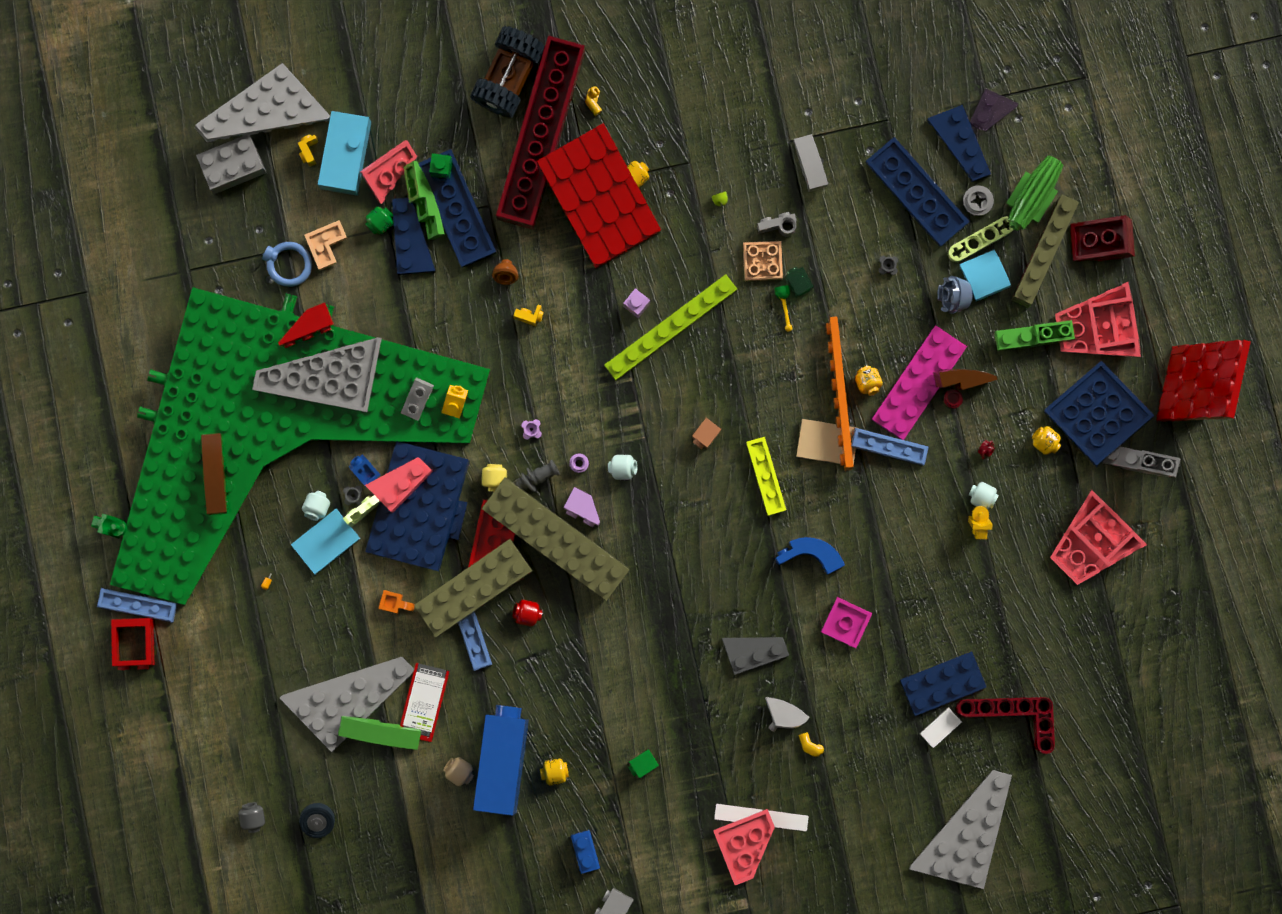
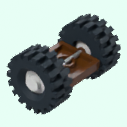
[470,26,545,118]

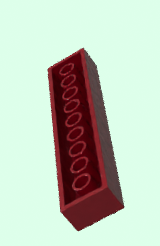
[496,35,585,230]

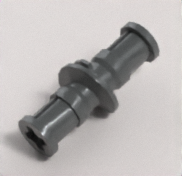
[513,460,560,492]

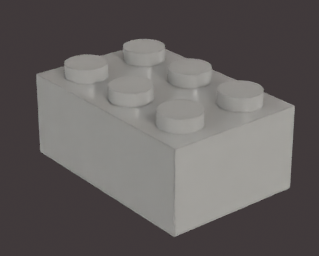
[196,135,266,194]

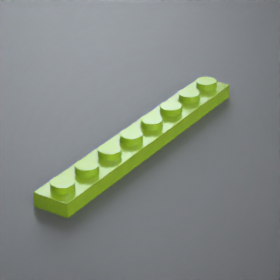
[604,274,737,380]

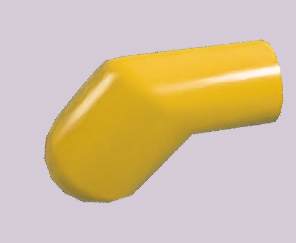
[585,87,602,116]
[799,732,824,757]

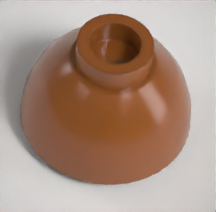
[492,259,518,285]

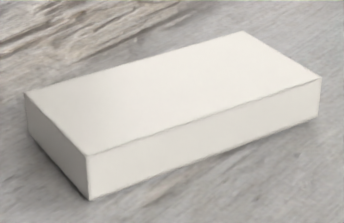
[919,708,962,748]

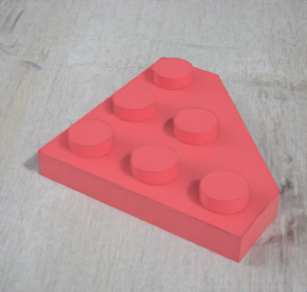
[713,809,775,885]

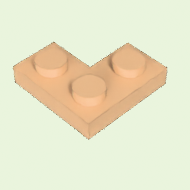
[304,220,347,270]

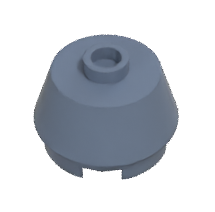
[937,276,972,314]

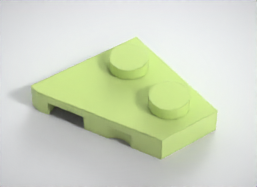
[343,495,380,527]

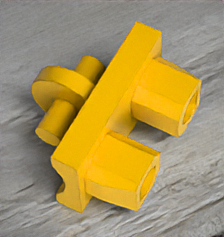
[968,506,992,539]

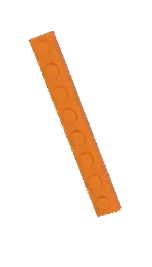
[826,317,854,471]

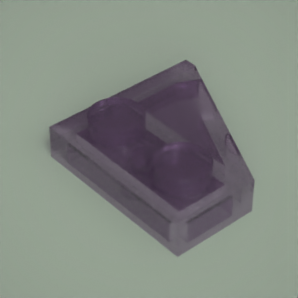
[970,89,1019,131]

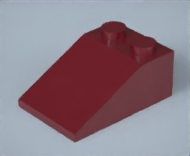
[1070,215,1135,261]

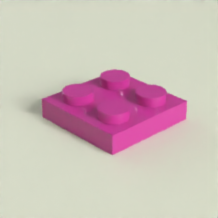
[821,597,872,649]

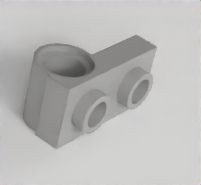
[757,212,797,237]
[401,377,434,421]

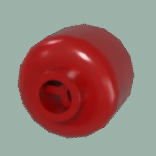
[512,600,542,627]

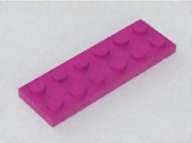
[871,325,967,440]

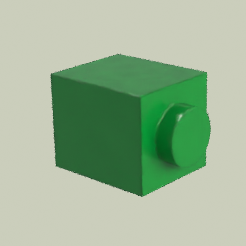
[429,153,453,179]
[628,749,659,778]

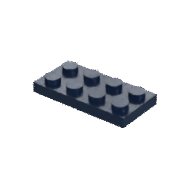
[900,651,986,716]

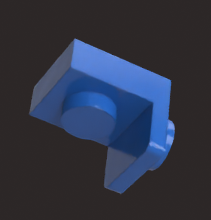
[348,454,380,487]

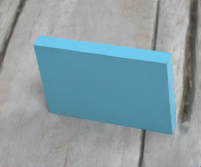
[291,509,361,575]

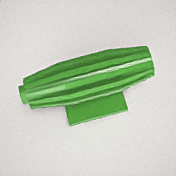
[1006,155,1064,231]

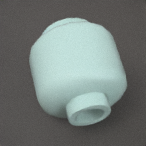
[608,455,637,480]
[969,482,999,510]
[302,491,330,521]

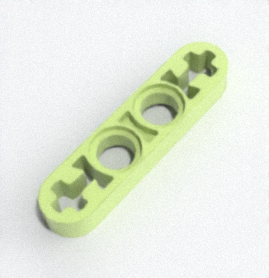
[948,216,1014,262]

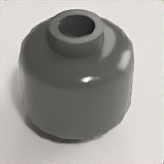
[238,802,265,833]

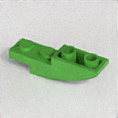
[994,320,1075,351]

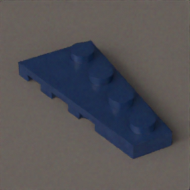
[927,105,991,182]
[392,198,436,275]

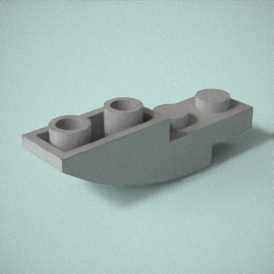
[1102,447,1181,478]

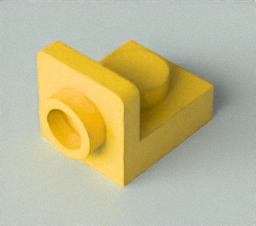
[513,305,544,327]

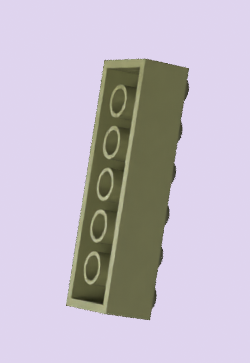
[414,539,533,637]

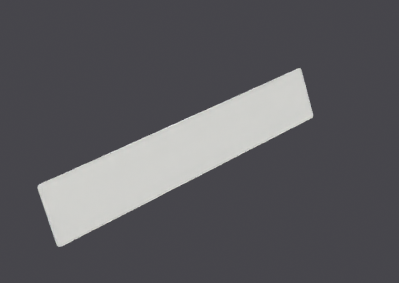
[714,804,809,831]

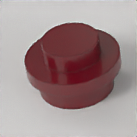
[944,389,963,409]

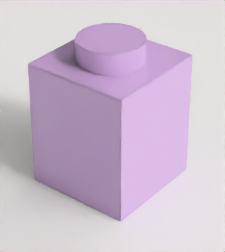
[623,288,650,318]

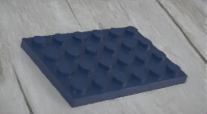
[365,441,470,571]

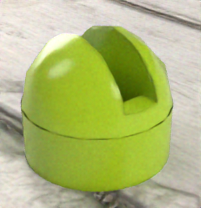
[712,192,728,207]

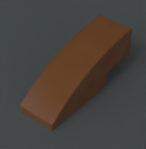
[933,369,997,390]

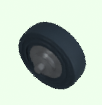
[299,803,335,838]

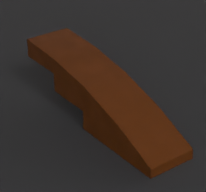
[201,433,227,515]

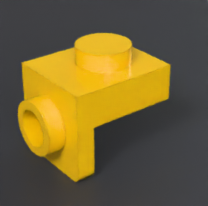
[298,135,318,167]
[441,385,468,419]

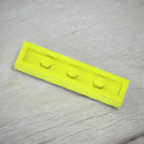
[746,437,786,516]

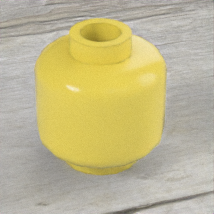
[482,464,507,491]

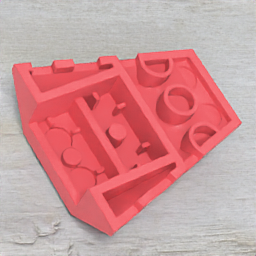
[1055,282,1141,357]
[1050,490,1147,585]

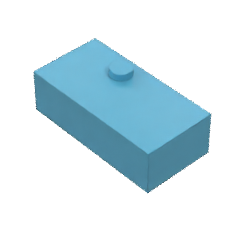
[318,111,371,196]

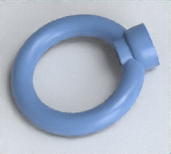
[262,242,312,287]

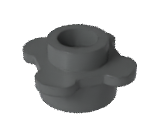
[879,256,898,275]
[343,486,363,506]

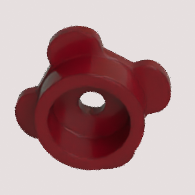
[978,440,995,459]

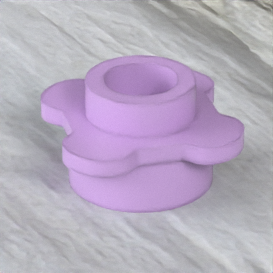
[522,419,542,440]

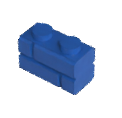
[571,830,600,874]

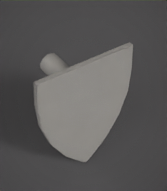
[765,697,809,732]

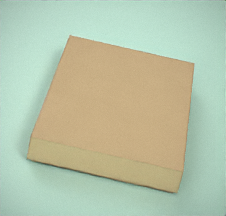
[796,419,859,464]

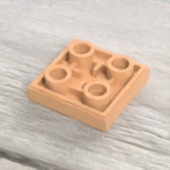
[743,241,783,281]

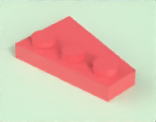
[360,140,417,204]
[365,457,433,513]

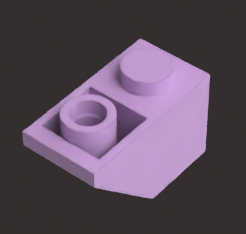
[564,487,600,527]

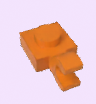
[379,590,415,614]

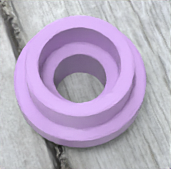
[570,454,589,473]

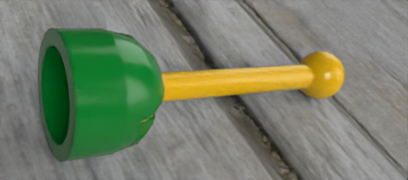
[774,285,792,332]

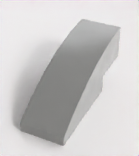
[793,134,828,192]

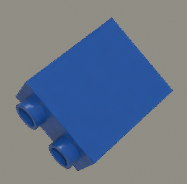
[473,705,529,815]

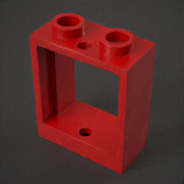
[111,618,155,670]

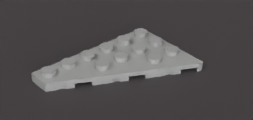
[195,63,330,142]
[252,337,382,412]
[280,657,414,752]
[909,770,1012,889]

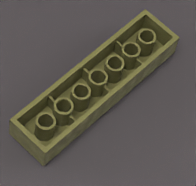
[482,477,630,601]

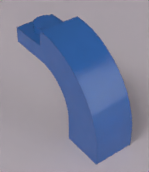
[775,537,845,575]

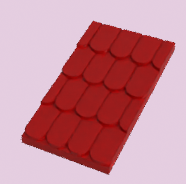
[537,123,661,269]
[1156,340,1251,421]

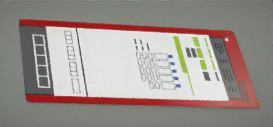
[400,663,449,742]

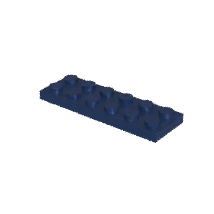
[865,137,970,247]
[418,149,496,268]

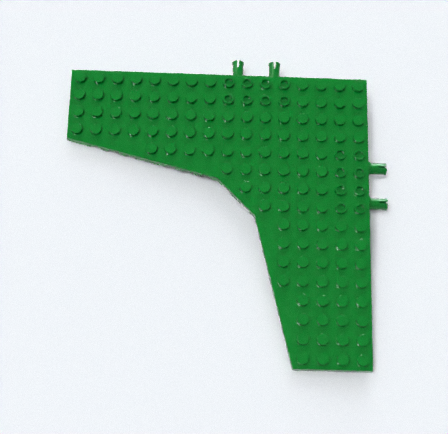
[110,287,490,605]

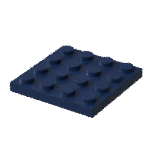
[1044,361,1154,467]

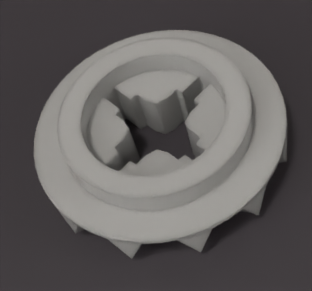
[963,186,994,216]

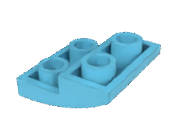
[960,250,1011,301]

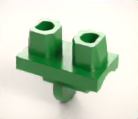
[91,514,127,538]

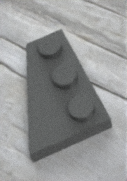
[722,637,789,675]

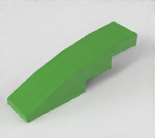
[404,161,444,240]
[338,716,421,750]

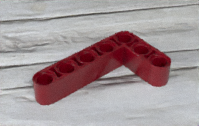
[956,697,1055,754]

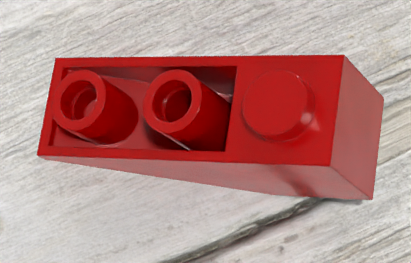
[278,302,334,348]

